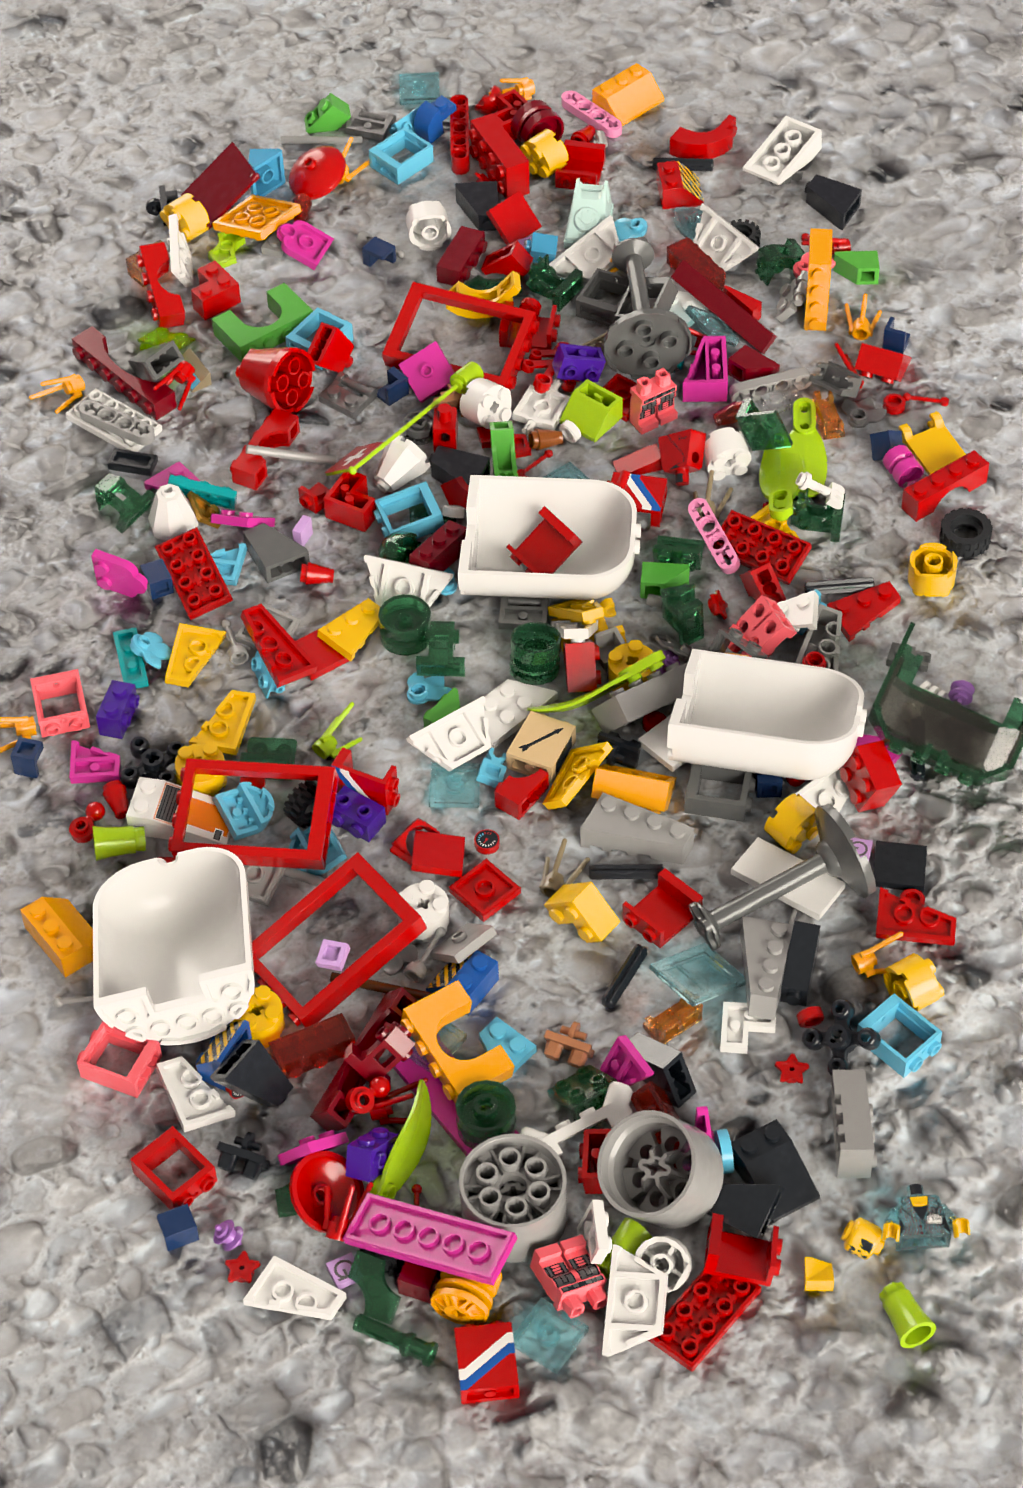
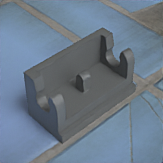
[809,361,863,398]

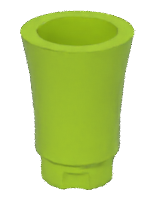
[92,826,146,861]
[597,1217,652,1280]
[879,1282,936,1348]

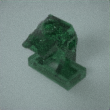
[755,238,805,286]
[526,254,583,312]
[94,473,155,534]
[790,488,845,542]
[660,583,704,645]
[416,621,466,677]

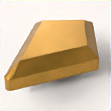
[187,491,221,529]

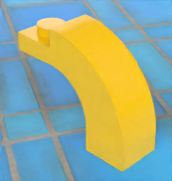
[446,271,521,319]

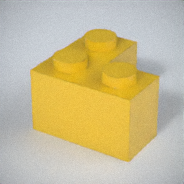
[544,881,621,943]

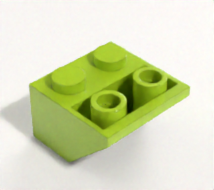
[559,379,623,443]

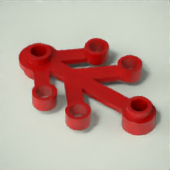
[521,342,579,394]

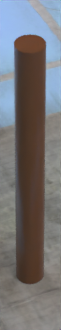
[330,972,433,1000]

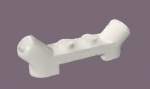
[520,1082,633,1156]

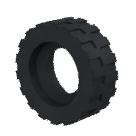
[939,508,993,558]

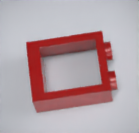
[130,1126,218,1210]

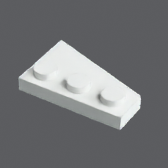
[777,590,819,632]
[551,620,598,643]
[795,769,850,812]
[156,1056,235,1133]
[243,1256,346,1320]

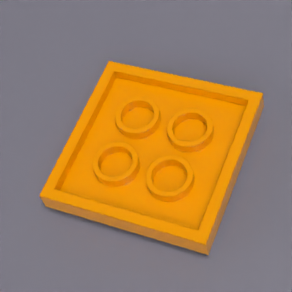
[212,194,302,241]

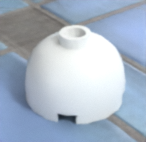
[635,1236,692,1293]

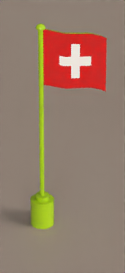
[324,361,484,476]

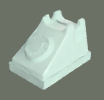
[564,178,614,248]

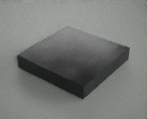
[873,841,927,892]

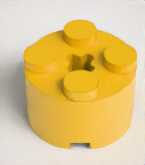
[520,129,569,178]
[159,193,209,243]
[907,543,958,597]
[608,640,657,691]
[175,742,227,797]
[764,793,818,855]
[883,953,944,1012]
[231,985,285,1048]

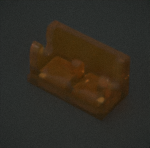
[813,390,845,440]
[643,991,703,1044]

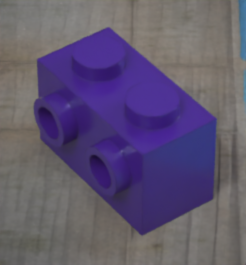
[552,343,606,382]
[96,680,140,739]
[332,785,386,842]
[346,1127,399,1182]

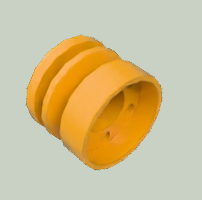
[430,1271,502,1325]

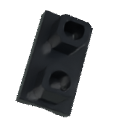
[146,185,178,226]
[597,731,642,769]
[217,1132,270,1181]

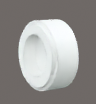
[559,420,581,443]
[442,505,466,518]

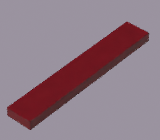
[671,260,777,354]

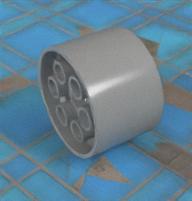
[597,1110,724,1229]
[459,1134,567,1263]

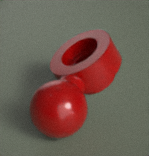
[69,801,105,843]
[345,1076,391,1114]

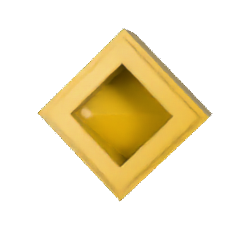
[803,1257,834,1291]

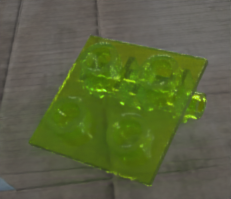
[137,327,196,354]

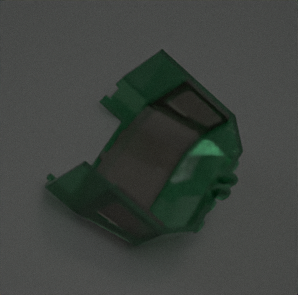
[868,622,1023,786]

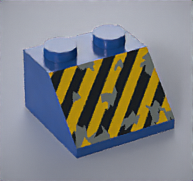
[426,950,499,1016]
[196,1020,252,1091]

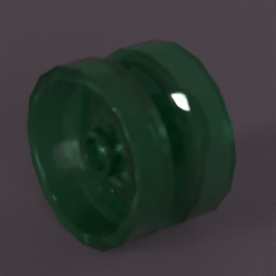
[378,594,432,656]
[455,1080,517,1149]

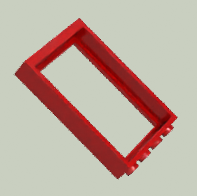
[382,282,539,391]
[168,758,339,870]
[252,852,427,1031]

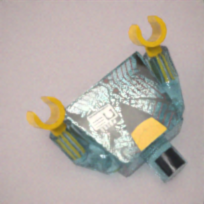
[882,1184,970,1251]

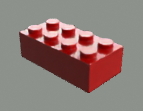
[469,113,530,199]

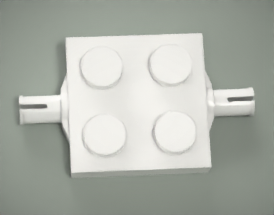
[512,379,571,436]

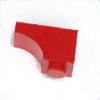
[480,241,533,277]
[739,562,787,603]
[494,768,549,820]

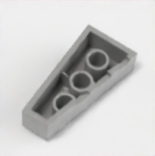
[580,793,694,865]
[740,916,794,1021]

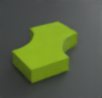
[208,232,246,268]

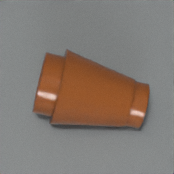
[528,428,563,451]

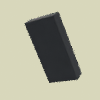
[107,448,158,476]

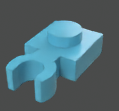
[476,748,507,788]

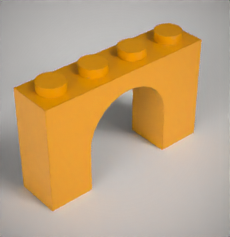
[804,228,833,331]
[400,980,515,1107]

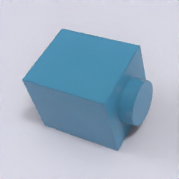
[525,232,558,264]

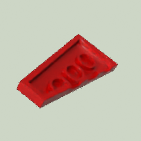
[241,604,317,688]

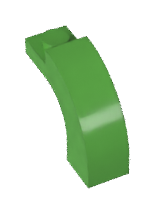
[489,421,518,477]

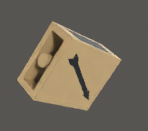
[506,711,576,784]

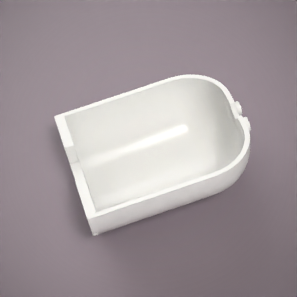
[458,475,641,600]
[667,649,867,780]
[93,847,255,1045]

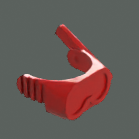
[390,818,440,873]

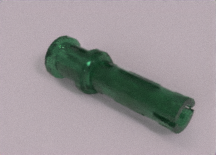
[353,1313,439,1367]

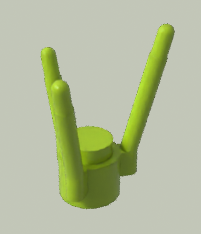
[312,702,362,759]

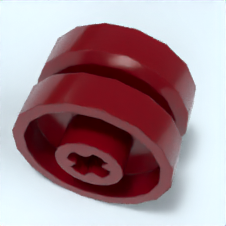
[511,100,564,144]

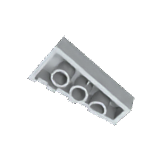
[795,604,842,671]
[591,662,688,733]
[831,1070,877,1178]

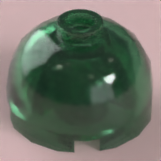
[378,531,421,564]

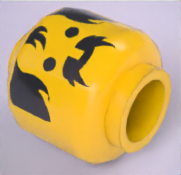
[841,1217,885,1260]

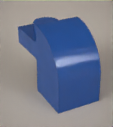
[414,95,457,144]

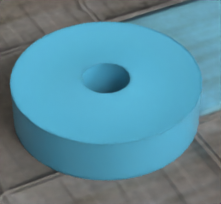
[714,1129,734,1174]

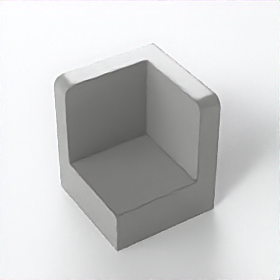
[594,627,625,670]

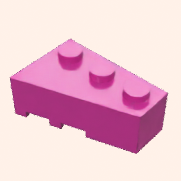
[682,336,728,402]

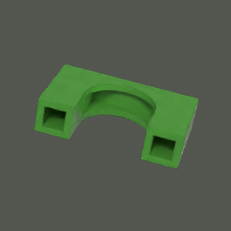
[212,283,313,362]

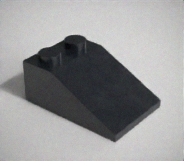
[731,1119,820,1223]

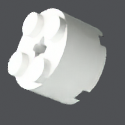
[406,201,451,251]
[460,378,512,429]
[703,427,751,481]
[398,880,450,942]

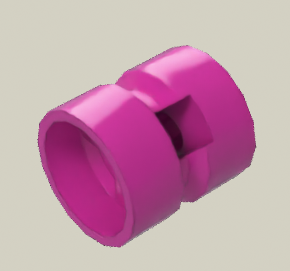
[883,445,924,488]

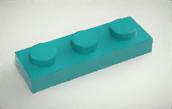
[168,474,237,510]
[113,627,149,689]

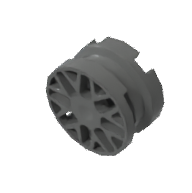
[403,410,433,445]

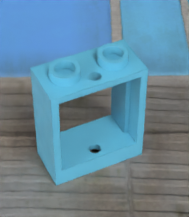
[368,127,434,185]
[285,307,354,370]
[373,481,444,548]
[857,993,942,1078]

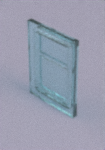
[649,943,746,1006]

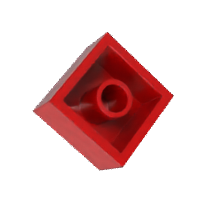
[839,740,902,813]

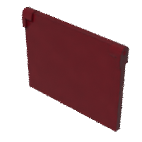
[181,142,260,231]

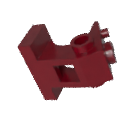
[344,1021,415,1084]

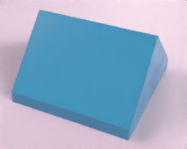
[249,149,286,197]

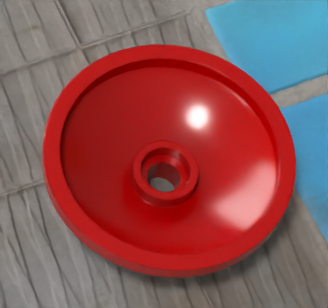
[289,146,346,200]
[289,1151,365,1233]

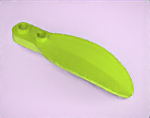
[788,398,827,497]
[759,431,804,521]
[527,650,666,713]
[370,1079,432,1199]

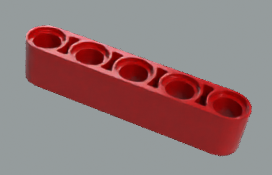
[450,94,470,175]

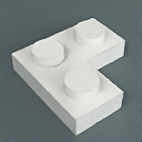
[720,1002,776,1054]
[576,1200,612,1264]

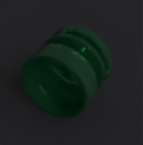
[509,622,561,685]

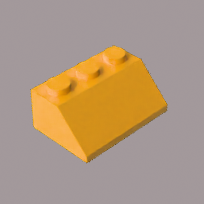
[592,63,664,126]
[591,763,677,814]
[20,897,93,978]

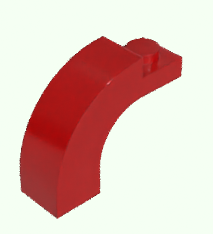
[669,115,737,159]

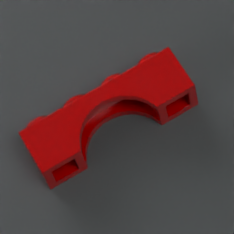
[136,242,185,329]
[230,408,300,491]
[901,450,989,522]

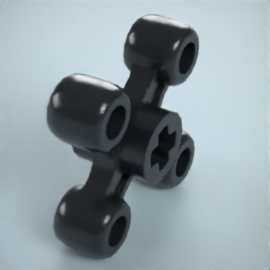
[120,736,185,789]
[802,999,881,1076]

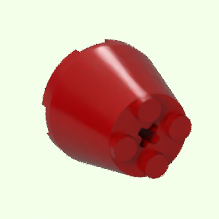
[235,347,315,413]

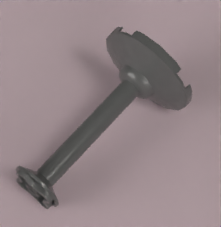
[604,237,692,380]
[688,804,876,951]

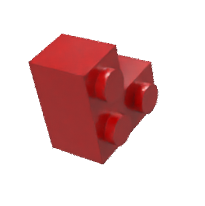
[494,89,528,140]
[191,260,241,320]
[323,472,376,532]
[563,639,601,693]

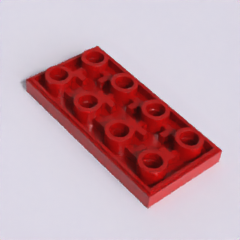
[709,510,812,585]
[154,527,233,620]
[648,1271,761,1372]

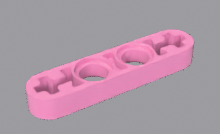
[561,90,622,138]
[688,498,740,574]

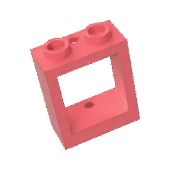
[30,669,90,738]
[77,1021,162,1098]

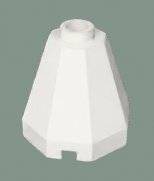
[374,435,431,493]
[148,484,198,541]

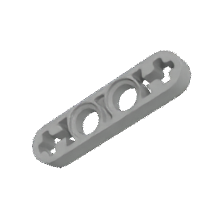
[728,367,812,405]
[79,400,155,445]

